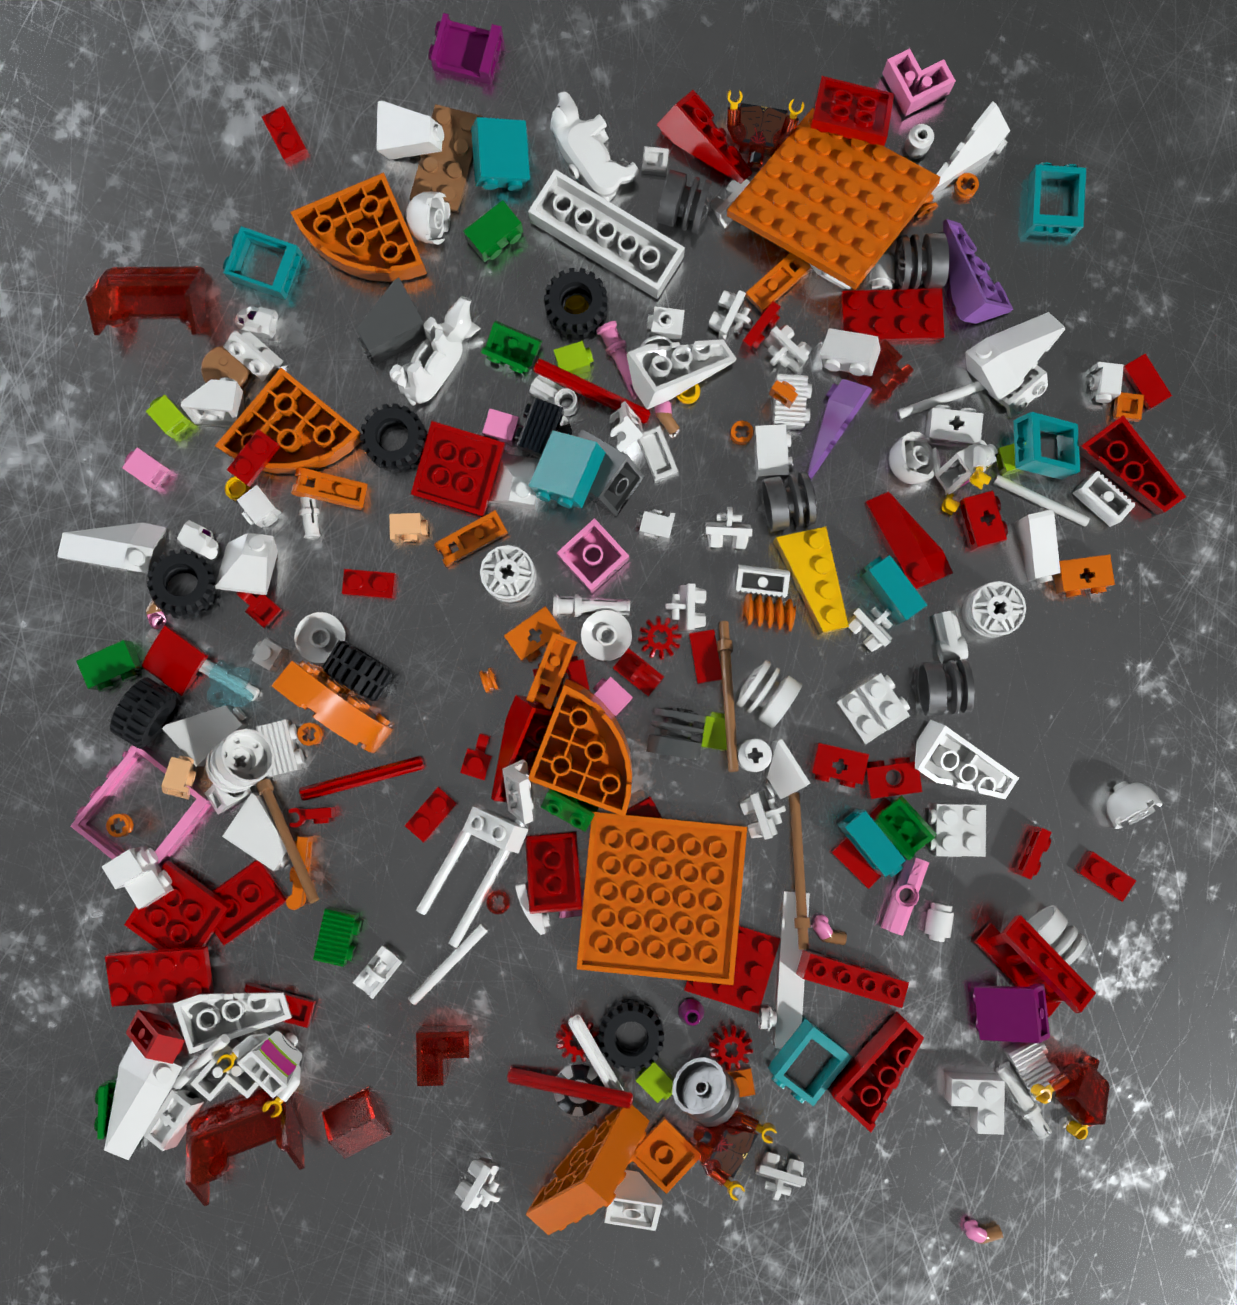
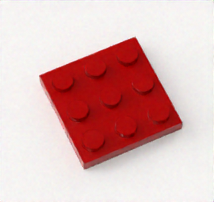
[810,76,894,146]
[411,421,506,516]
[124,861,231,950]
[684,925,781,1014]

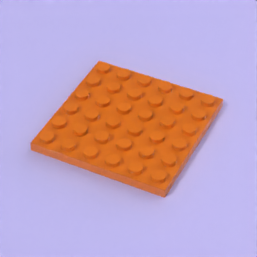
[727,108,941,290]
[577,812,747,985]

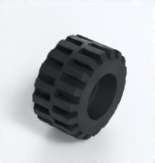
[544,268,608,339]
[360,403,427,472]
[147,549,216,619]
[322,640,394,701]
[110,677,177,749]
[599,1000,664,1072]

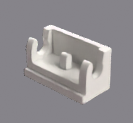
[609,401,643,452]
[143,1090,204,1151]

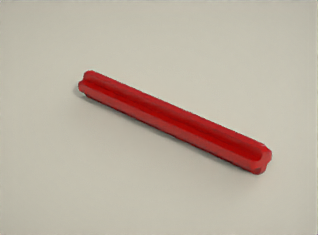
[533,359,651,424]
[299,756,424,801]
[507,1067,633,1109]

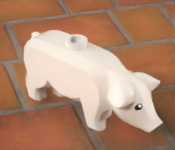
[550,92,639,202]
[390,296,481,406]

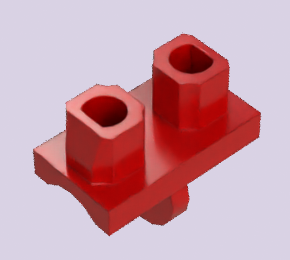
[613,648,664,697]

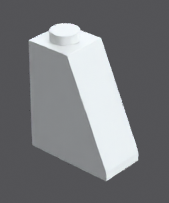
[377,101,444,160]
[1014,509,1060,584]
[162,705,249,767]
[222,792,291,871]

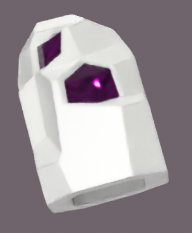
[235,306,278,339]
[177,520,220,560]

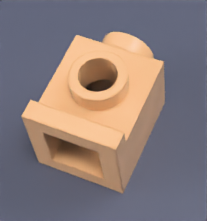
[389,513,428,543]
[161,756,196,800]

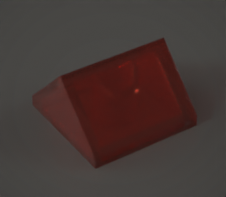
[322,1087,392,1159]

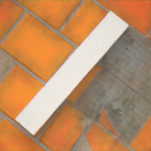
[774,891,810,1049]

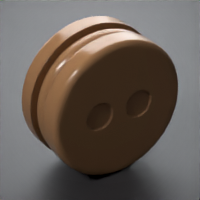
[201,346,252,391]

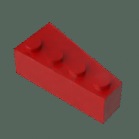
[1079,415,1186,515]
[828,1012,924,1133]

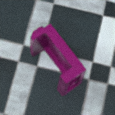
[428,13,504,85]
[973,983,1050,1043]

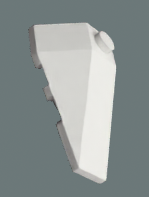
[931,101,1010,196]
[965,312,1065,401]
[627,339,737,409]
[57,523,168,575]
[173,992,292,1054]
[104,1041,182,1160]

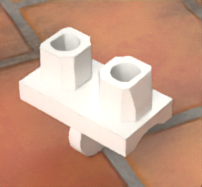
[710,179,750,229]
[708,290,753,341]
[763,325,812,374]
[705,507,752,549]
[665,583,706,632]
[848,605,893,652]
[740,790,786,840]
[353,945,403,999]
[755,1152,807,1201]
[455,1159,501,1211]

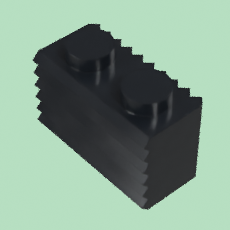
[514,397,564,457]

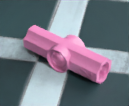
[881,857,929,936]

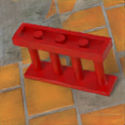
[974,915,1096,1017]

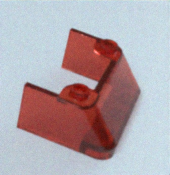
[85,266,206,335]
[185,1089,305,1206]

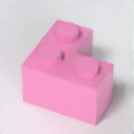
[882,48,956,116]

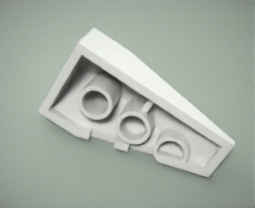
[915,719,1019,799]

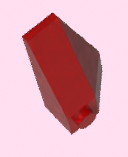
[657,90,752,184]
[865,491,953,589]
[491,695,555,802]

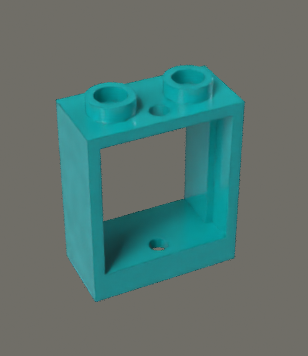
[1026,162,1086,236]
[223,226,303,300]
[1013,412,1080,480]
[837,808,906,877]
[767,1018,852,1107]

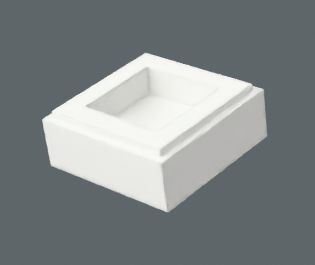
[641,146,669,176]

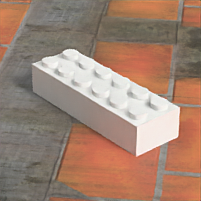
[528,169,685,299]

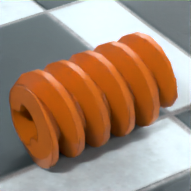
[741,593,796,632]

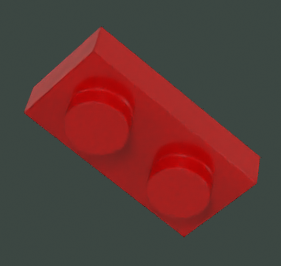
[262,106,308,163]
[740,301,781,353]
[227,429,281,487]
[342,569,396,599]
[405,787,458,843]
[1015,826,1052,880]
[1076,851,1136,902]

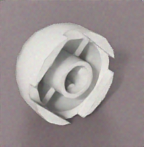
[404,191,451,245]
[889,432,941,485]
[1106,781,1162,829]

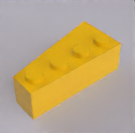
[773,527,849,635]

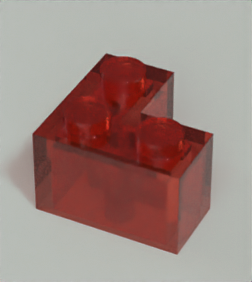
[416,1025,473,1086]

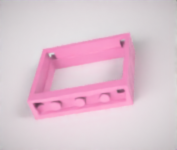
[70,745,212,868]

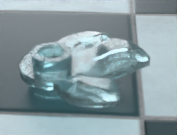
[207,660,254,708]

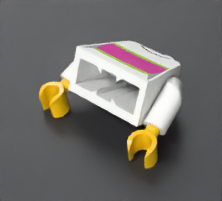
[935,440,998,515]
[216,1031,302,1117]

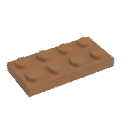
[409,104,483,214]

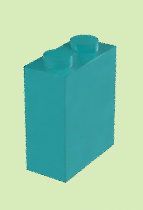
[471,117,530,191]
[528,430,606,508]
[860,555,927,625]

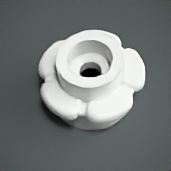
[758,1006,777,1032]

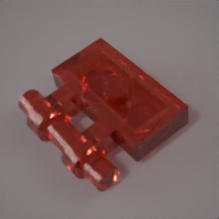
[848,339,914,406]

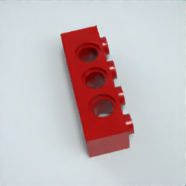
[796,949,909,1008]

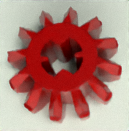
[638,616,682,660]
[556,1017,600,1062]
[708,1024,753,1070]

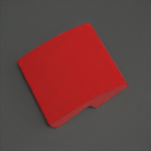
[141,625,209,696]

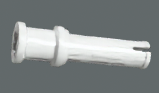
[553,593,630,617]

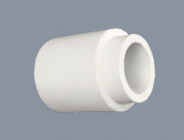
[904,124,934,158]
[869,251,895,290]
[924,902,954,942]

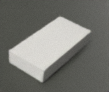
[637,426,678,482]

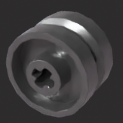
[672,1057,740,1127]

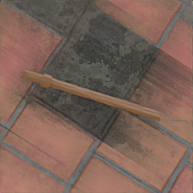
[717,621,739,772]
[255,777,319,904]
[789,792,810,950]

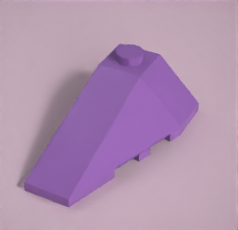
[943,219,1013,324]
[807,379,873,480]

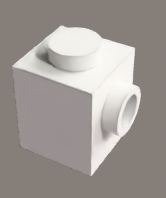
[647,306,685,342]
[237,485,281,528]

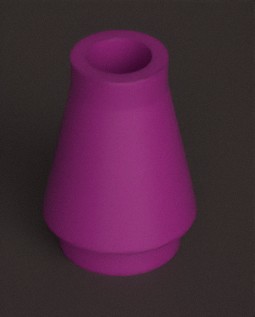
[678,999,704,1026]

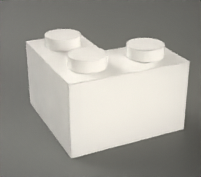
[101,845,174,909]
[191,1038,260,1101]
[944,1072,1005,1135]

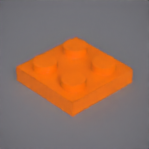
[633,1116,703,1194]

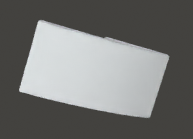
[515,882,550,935]

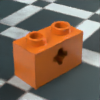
[1054,554,1115,597]
[504,606,564,663]

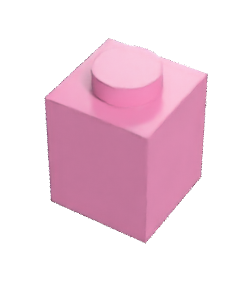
[482,409,523,446]
[122,447,170,490]
[593,677,633,717]

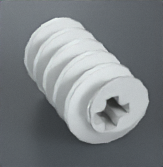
[737,739,772,772]

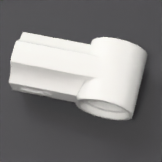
[528,375,579,417]
[933,610,968,664]

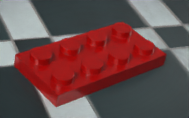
[840,288,944,342]
[105,946,214,1007]

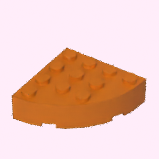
[290,172,427,282]
[215,368,361,474]
[271,660,393,753]
[528,678,633,817]
[525,1105,650,1235]

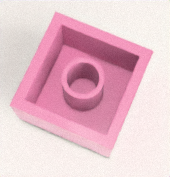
[557,518,629,593]

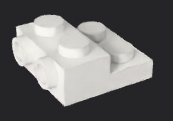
[836,673,910,745]
[928,803,986,857]

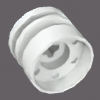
[480,545,537,604]
[961,581,1026,639]
[736,660,803,729]
[206,729,275,793]
[1027,905,1087,965]

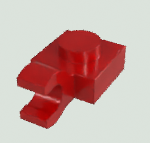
[236,592,283,629]
[460,733,493,780]
[289,806,337,827]

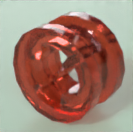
[486,890,510,914]

